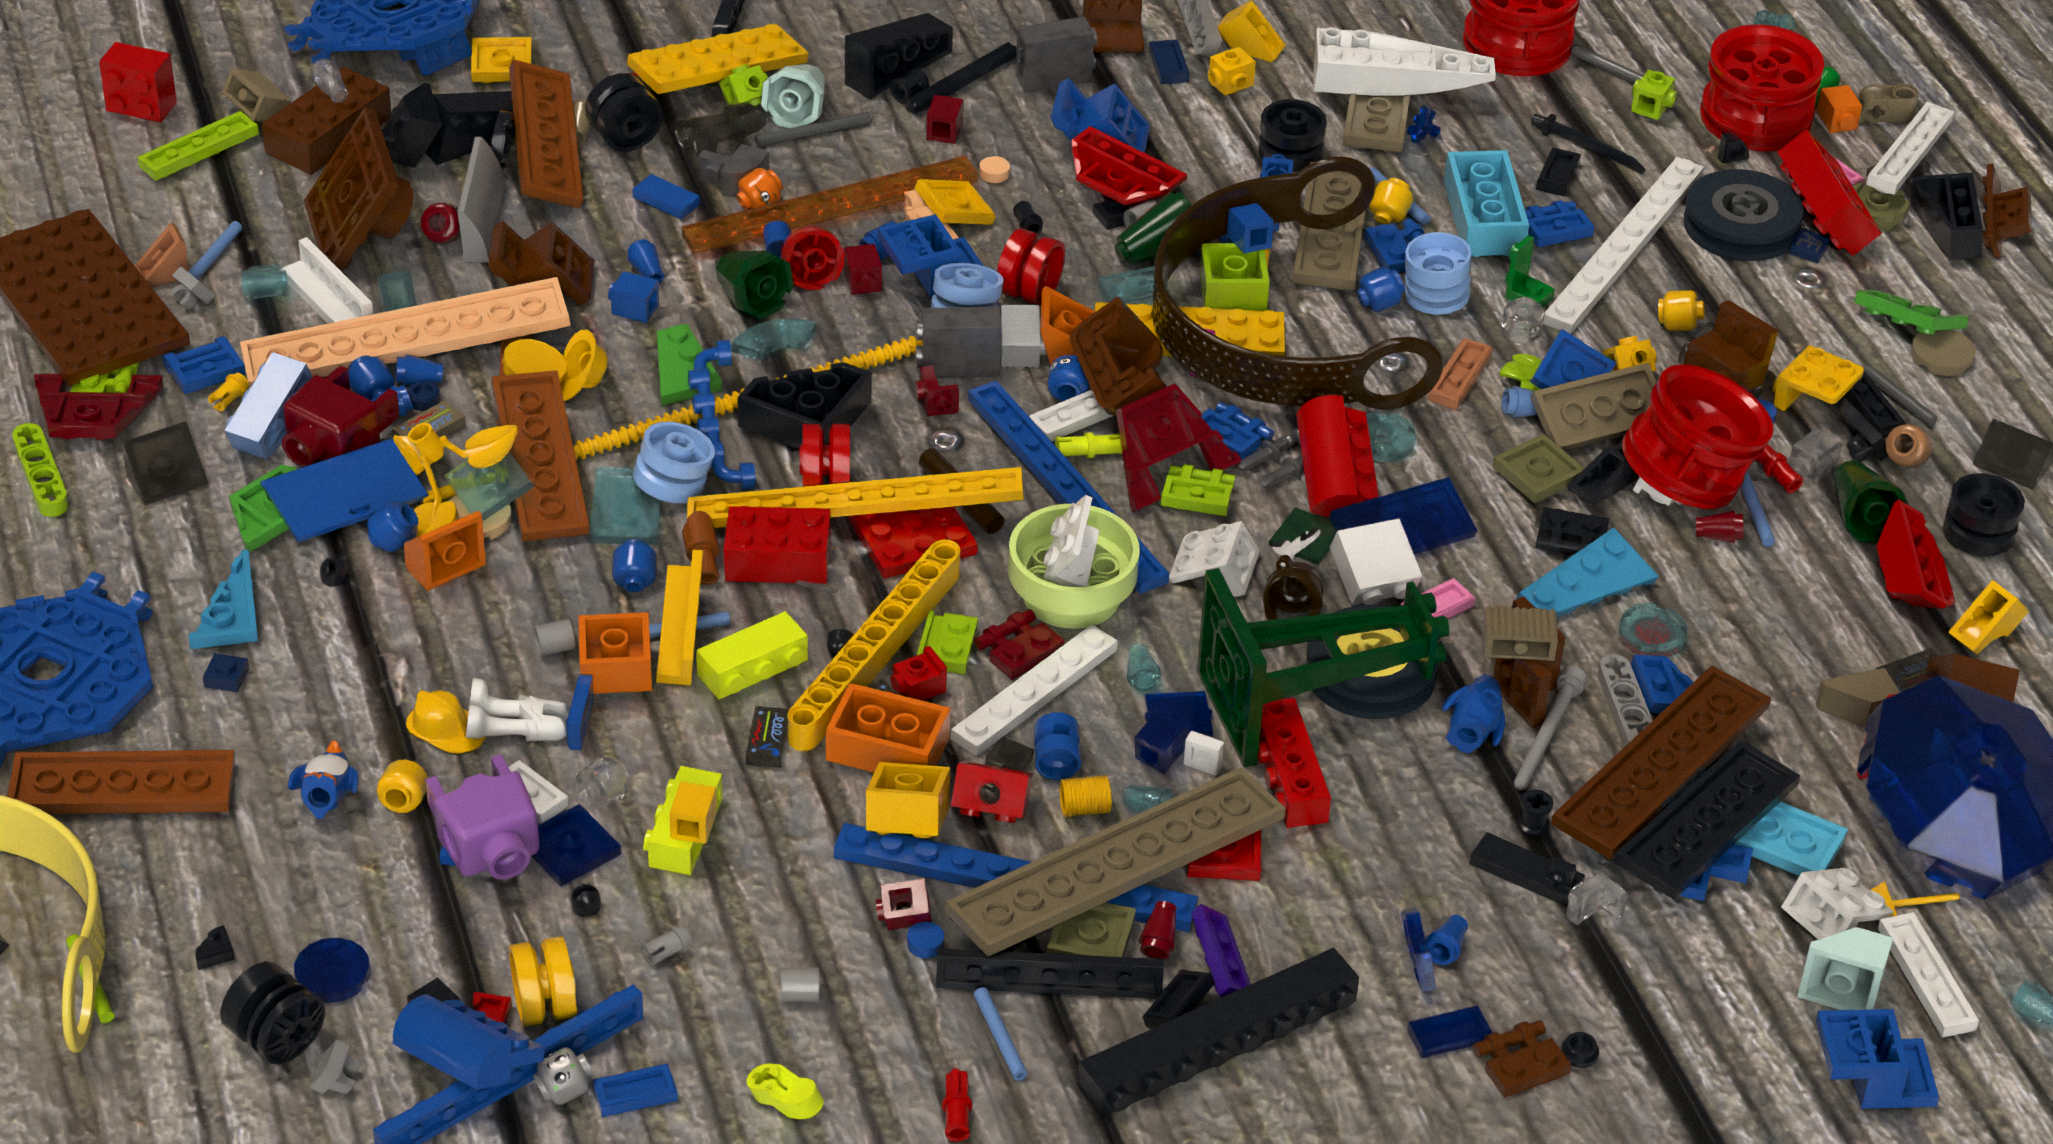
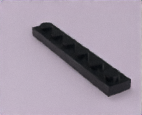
[936,948,1164,999]

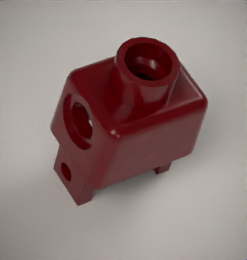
[282,365,399,468]

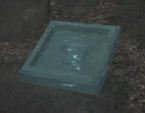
[444,451,534,521]

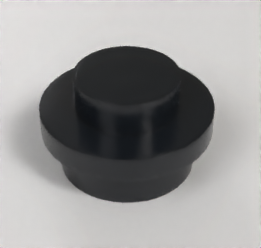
[1561,1032,1599,1068]

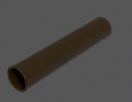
[919,448,1005,534]

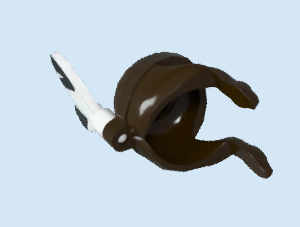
[1263,528,1324,620]

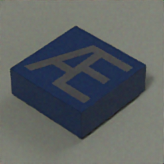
[1789,229,1830,263]

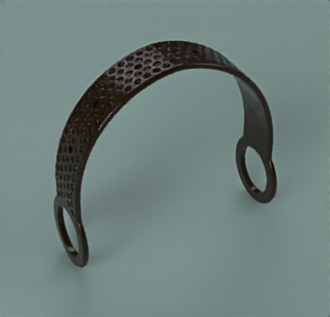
[1152,157,1443,410]

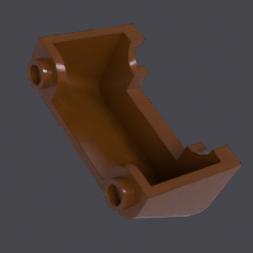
[1070,296,1167,416]

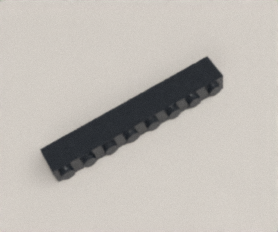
[1077,947,1359,1118]

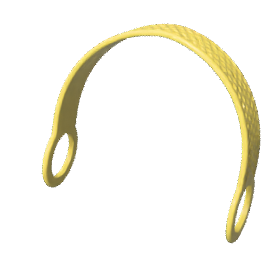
[0,795,105,1053]

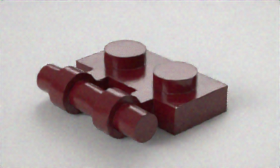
[974,609,1065,680]

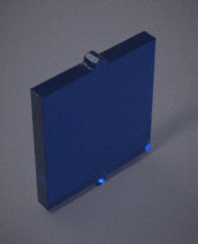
[1144,691,1213,740]

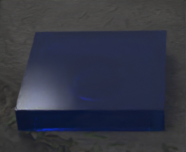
[531,804,622,887]

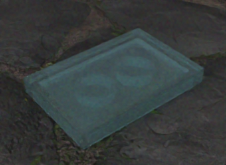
[589,467,661,545]

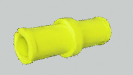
[1055,432,1122,459]

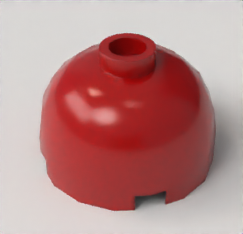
[780,226,845,290]

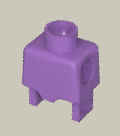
[425,754,540,880]

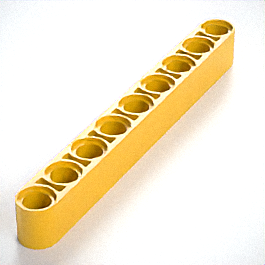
[787,540,960,751]

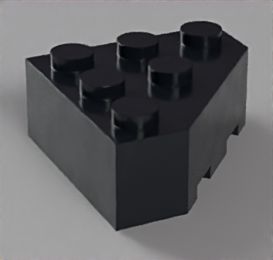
[738,362,872,449]

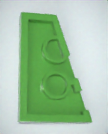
[1854,290,1969,335]
[657,323,722,406]

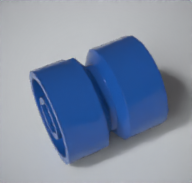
[1034,712,1081,780]

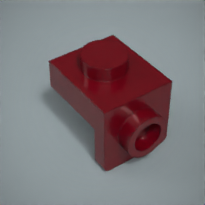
[915,366,959,416]

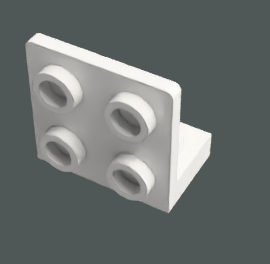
[1044,495,1100,587]
[1169,521,1260,597]
[1781,868,1893,939]

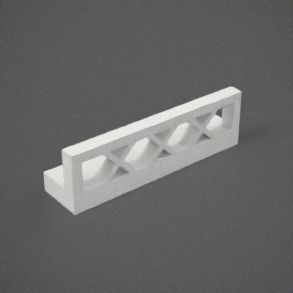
[281,237,373,324]

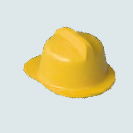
[560,330,608,401]
[406,690,486,754]

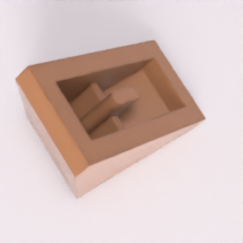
[135,223,189,287]

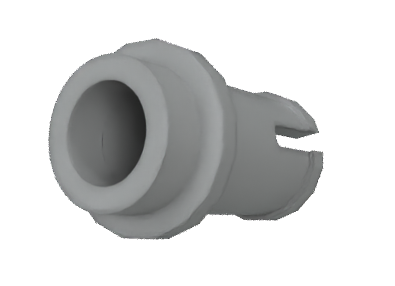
[641,925,692,966]

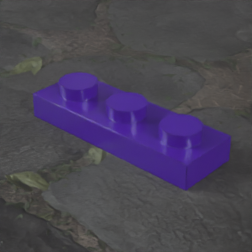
[1191,904,1251,997]

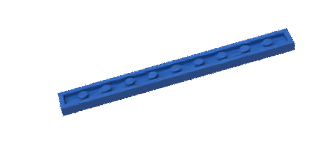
[968,381,1169,594]
[834,823,1198,932]

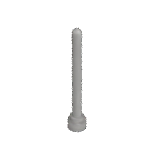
[1514,665,1588,790]

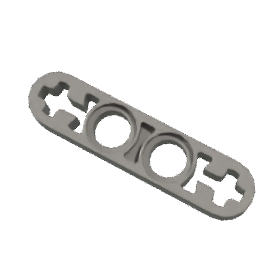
[1178,0,1221,58]
[1598,654,1653,747]

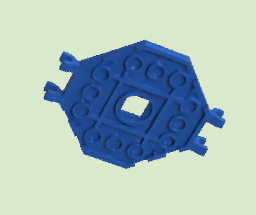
[284,0,481,67]
[0,571,153,767]

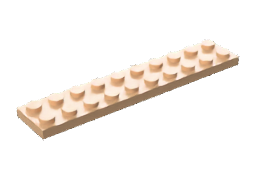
[240,277,571,388]

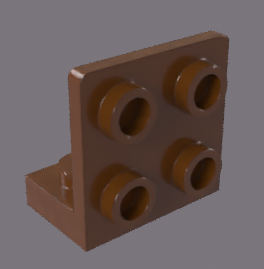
[1082,0,1144,53]

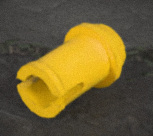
[208,373,249,412]

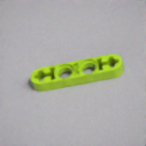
[12,423,69,517]

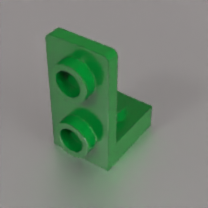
[1505,235,1555,313]

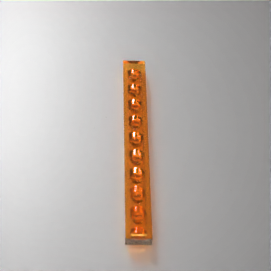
[682,156,978,254]

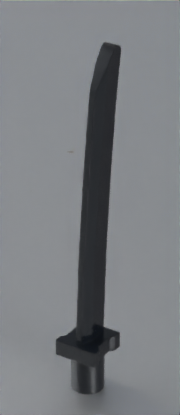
[1531,113,1646,174]

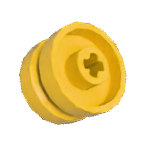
[509,936,577,1027]

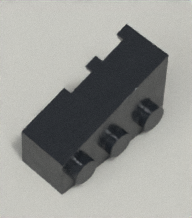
[425,91,516,165]

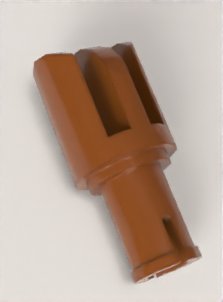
[682,510,720,585]

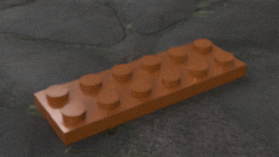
[509,59,583,208]
[491,370,590,541]
[7,750,236,814]

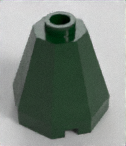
[715,250,794,320]

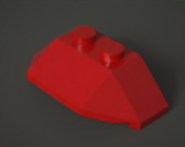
[1071,126,1187,205]
[1876,499,1956,609]

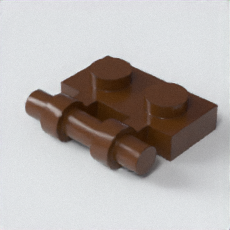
[1472,1020,1572,1098]

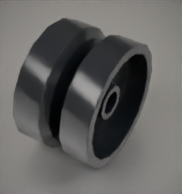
[585,73,663,152]
[1258,99,1327,172]
[1942,473,2025,556]

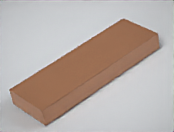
[1427,338,1493,410]

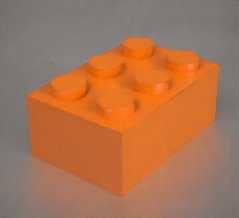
[826,683,951,773]

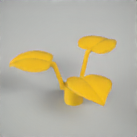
[393,423,518,538]

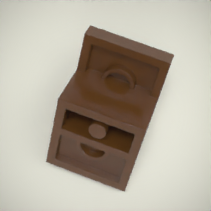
[488,221,595,306]
[1683,300,1779,391]
[1493,596,1565,729]
[1927,653,2025,730]

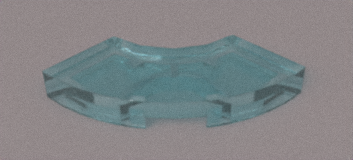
[731,319,816,360]

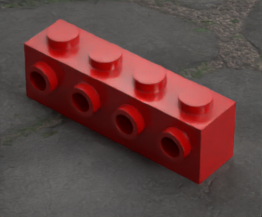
[1257,698,1331,828]

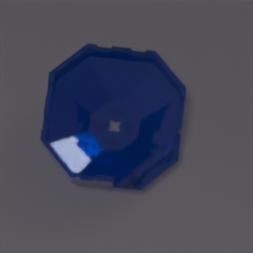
[1857,675,2053,900]

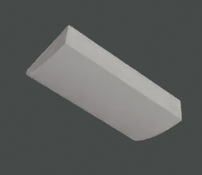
[458,137,506,263]

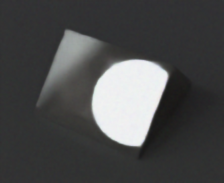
[1973,418,2053,490]
[121,421,209,506]

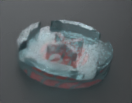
[1618,603,1688,657]

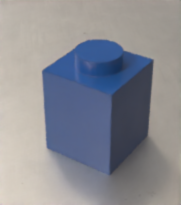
[1227,203,1274,253]
[608,271,659,323]

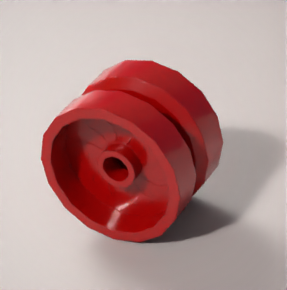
[997,228,1066,307]
[799,424,850,487]

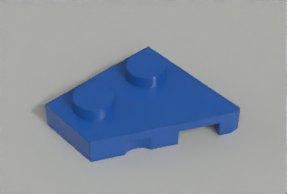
[1630,655,1693,713]

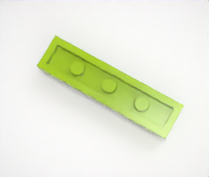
[137,111,259,181]

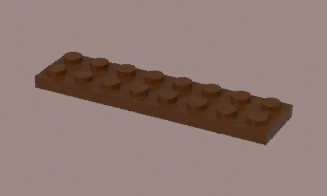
[1551,665,1771,860]

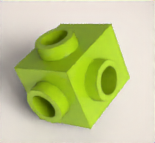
[719,64,768,110]
[1631,69,1677,120]

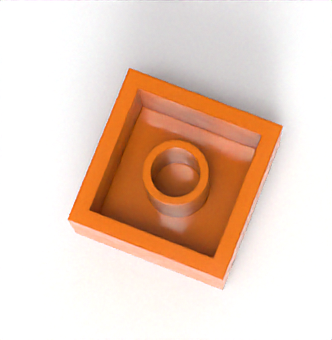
[578,612,652,694]

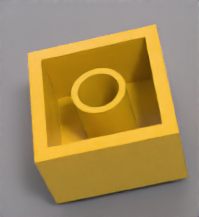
[866,762,950,838]

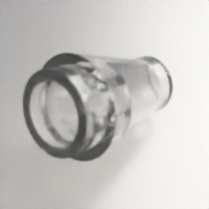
[310,59,348,102]

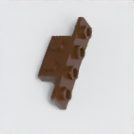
[1982,163,2032,258]

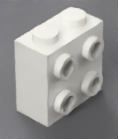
[1329,518,1422,606]

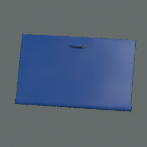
[260,439,428,542]

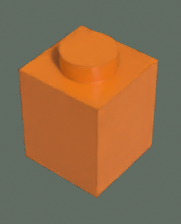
[1816,85,1862,133]

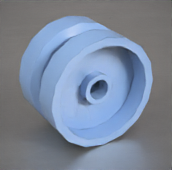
[931,263,1003,308]
[633,422,715,503]

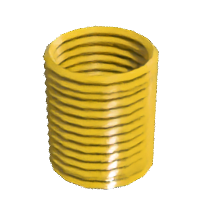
[1059,775,1112,818]

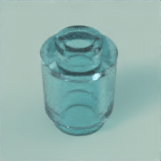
[241,264,288,298]

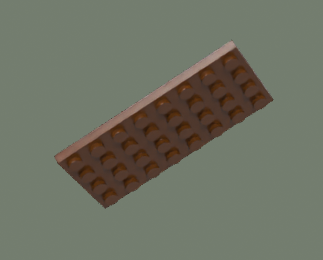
[0,209,190,386]

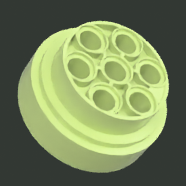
[1008,504,1140,629]

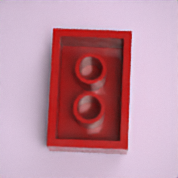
[723,506,831,584]

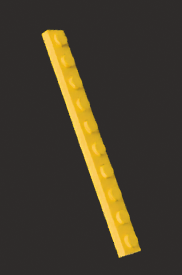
[687,467,1024,528]

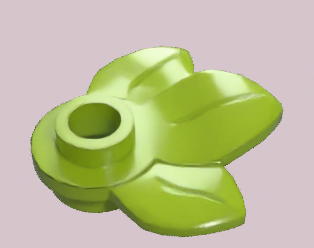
[1499,354,1542,391]

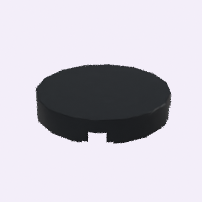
[491,110,514,171]

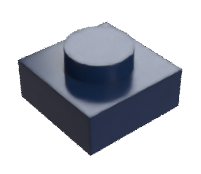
[203,653,249,692]

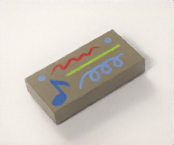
[392,400,466,437]

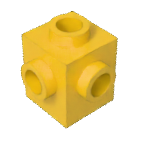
[1207,47,1256,96]
[1603,336,1657,372]

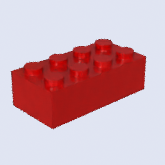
[1777,129,1882,256]

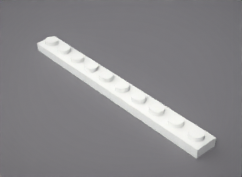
[1543,157,1704,334]

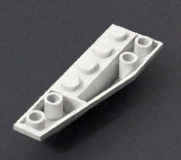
[1313,27,1496,96]

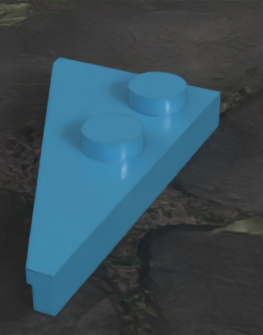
[189,550,258,649]

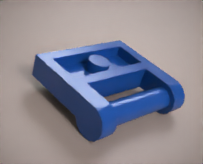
[162,336,246,394]

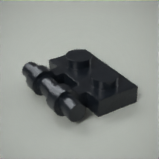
[1535,507,1610,556]

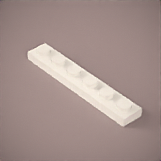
[1866,102,1954,195]
[951,624,1118,756]

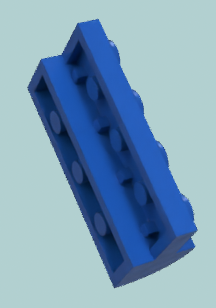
[392,994,544,1090]

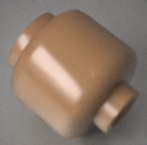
[1886,424,1932,469]

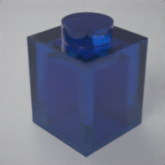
[1134,709,1188,774]

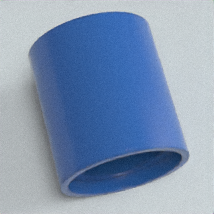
[763,221,791,258]

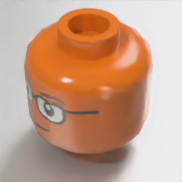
[736,168,783,213]

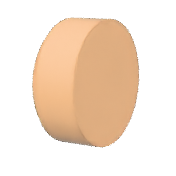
[979,156,1010,183]

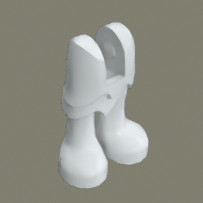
[466,678,569,741]

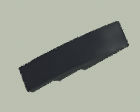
[1568,440,1640,505]

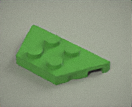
[229,465,297,553]

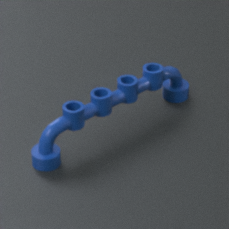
[688,340,756,490]

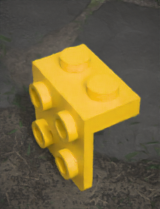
[1773,345,1864,411]

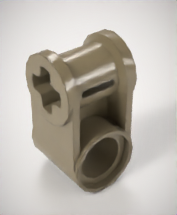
[1859,84,1919,123]

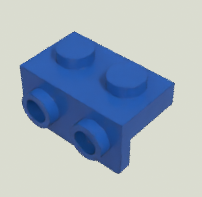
[398,30,472,76]

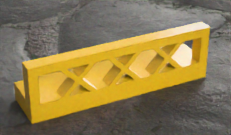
[656,549,703,686]

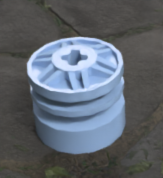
[1405,232,1472,315]

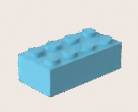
[1444,150,1529,257]

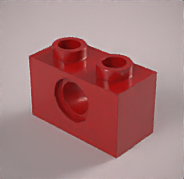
[951,761,1033,823]

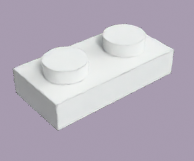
[509,760,569,825]

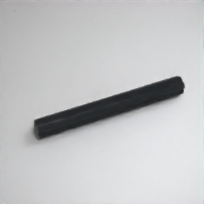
[905,42,1016,115]

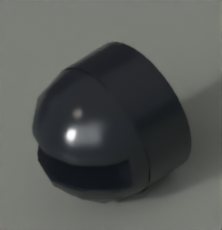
[320,557,348,587]
[827,629,854,657]
[571,884,601,917]

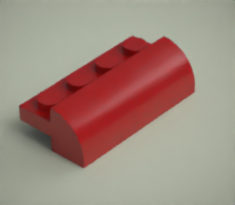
[1296,395,1381,520]

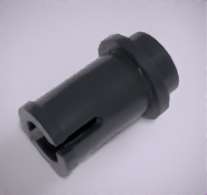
[1013,201,1043,234]

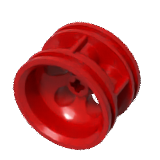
[1463,0,1580,76]
[1700,24,1824,151]
[1622,364,1773,509]

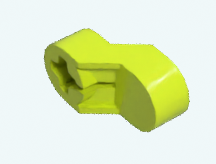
[746,1063,824,1119]

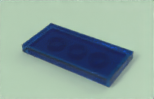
[1329,477,1478,554]

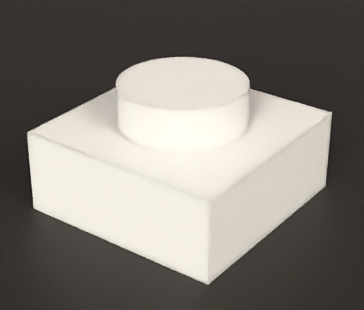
[1183,731,1224,776]

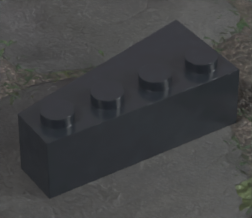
[845,13,953,99]

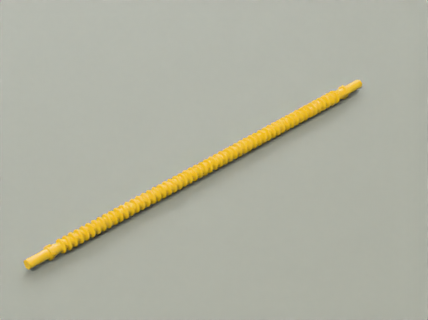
[421,336,922,504]

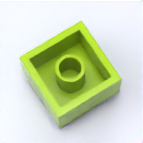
[1199,243,1270,311]

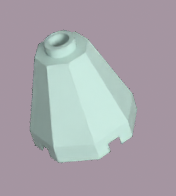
[761,64,825,128]

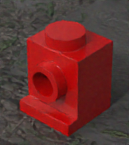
[890,646,947,701]

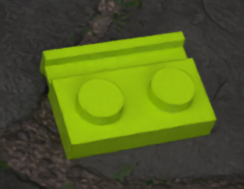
[917,610,978,674]

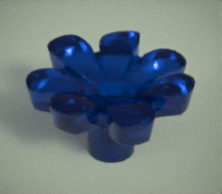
[1407,105,1441,143]

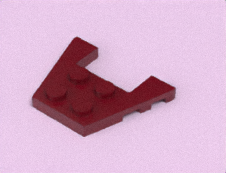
[34,374,164,440]
[1116,383,1242,512]

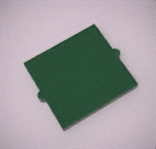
[1269,507,1344,565]

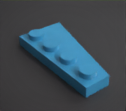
[1516,528,1659,617]

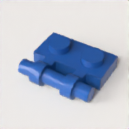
[1525,200,1594,247]
[1365,218,1425,273]
[1201,402,1274,460]

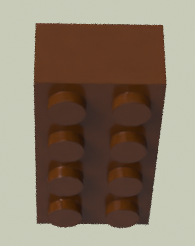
[262,66,391,175]

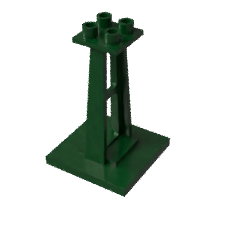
[1197,568,1450,768]

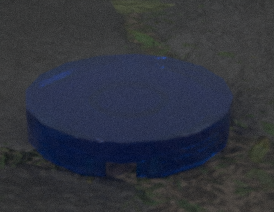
[294,937,370,1003]

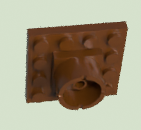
[304,107,413,272]

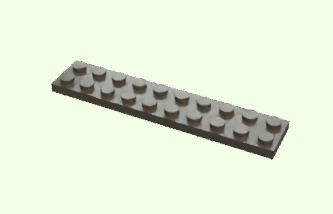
[945,767,1286,957]

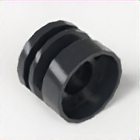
[220,961,326,1065]

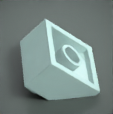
[1797,927,1893,1010]

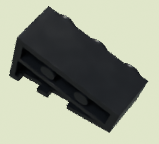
[1911,173,1983,260]

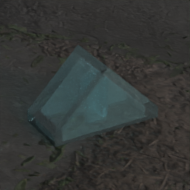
[377,270,417,313]

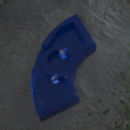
[1401,907,1437,992]

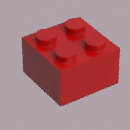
[99,42,177,123]

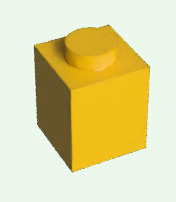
[670,782,717,844]

